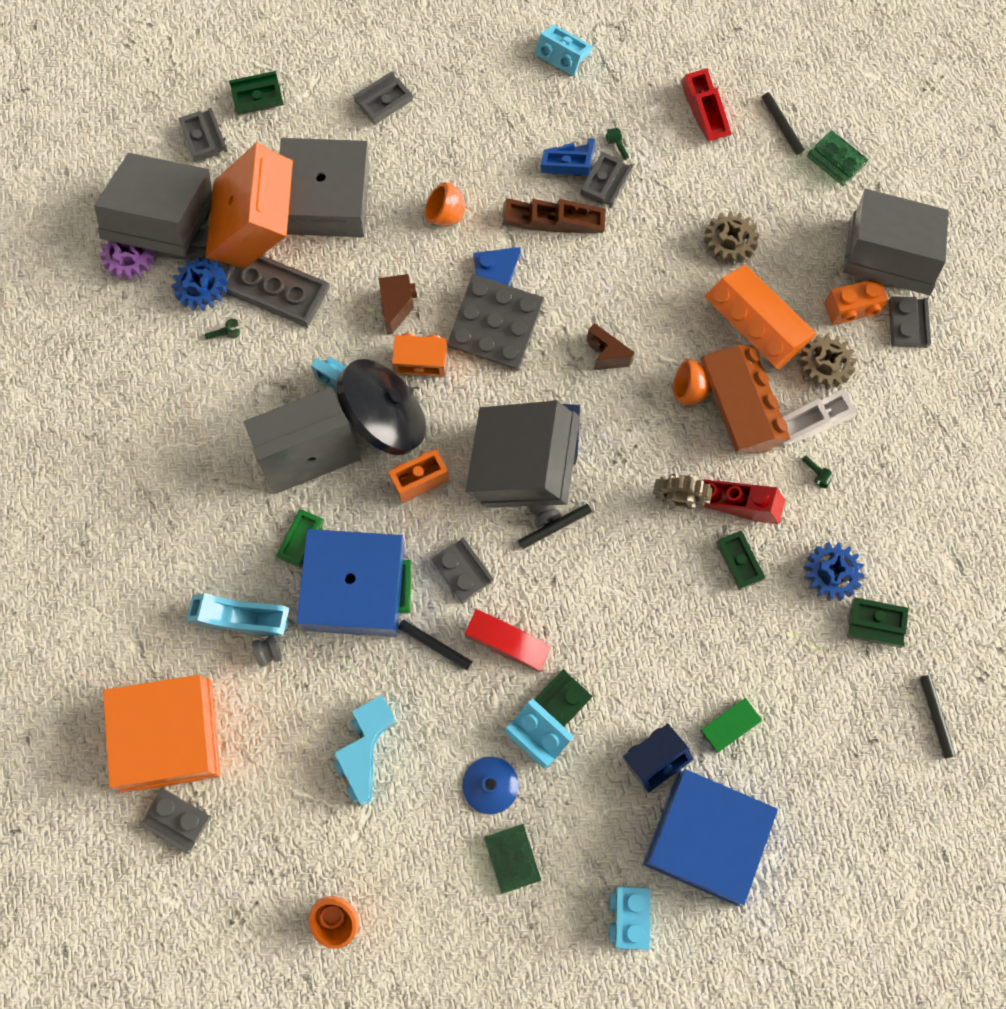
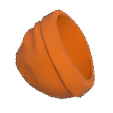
[425,182,465,226]
[673,359,712,406]
[309,896,359,949]

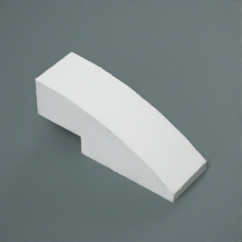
[782,389,857,446]

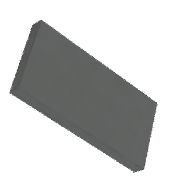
[224,255,330,328]

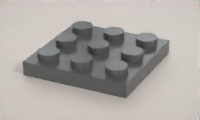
[447,274,544,370]

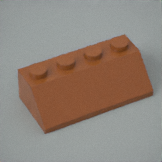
[700,345,790,452]

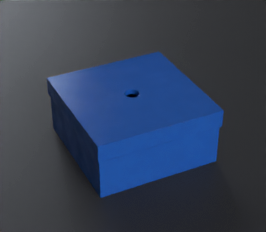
[296,529,405,637]
[642,769,778,907]

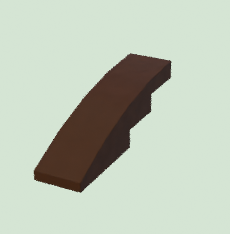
[502,198,605,233]

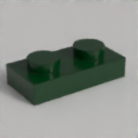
[716,530,765,591]

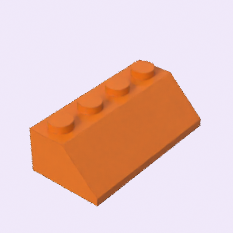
[704,264,817,371]

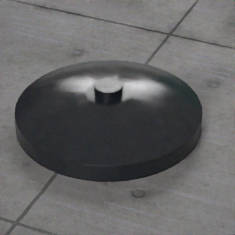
[336,359,426,455]

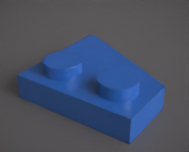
[541,138,595,176]
[473,247,521,286]

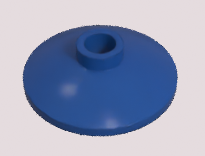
[462,757,519,814]

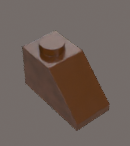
[378,274,417,335]

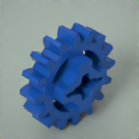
[171,257,228,311]
[803,542,865,601]

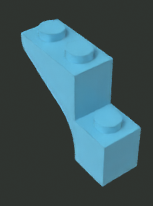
[186,593,289,637]
[333,695,397,806]

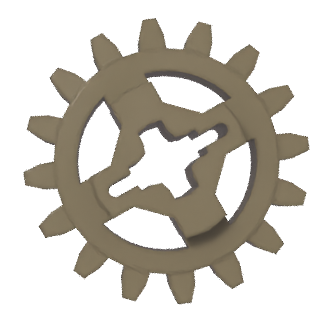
[704,211,759,265]
[798,334,857,390]
[653,473,712,509]

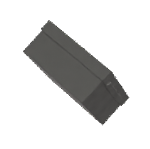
[279,138,370,237]
[94,153,212,257]
[843,188,949,296]
[243,387,361,494]
[465,400,580,508]

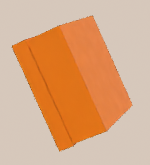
[205,142,293,269]
[103,675,221,793]

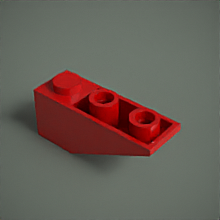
[702,479,786,524]

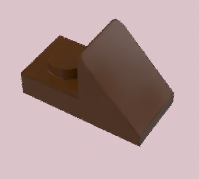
[586,323,635,370]

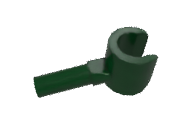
[606,128,629,160]
[205,319,240,340]
[802,455,832,489]

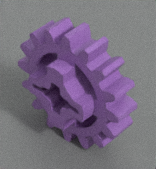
[99,240,156,281]

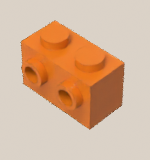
[824,280,888,325]
[392,333,447,377]
[388,449,449,504]

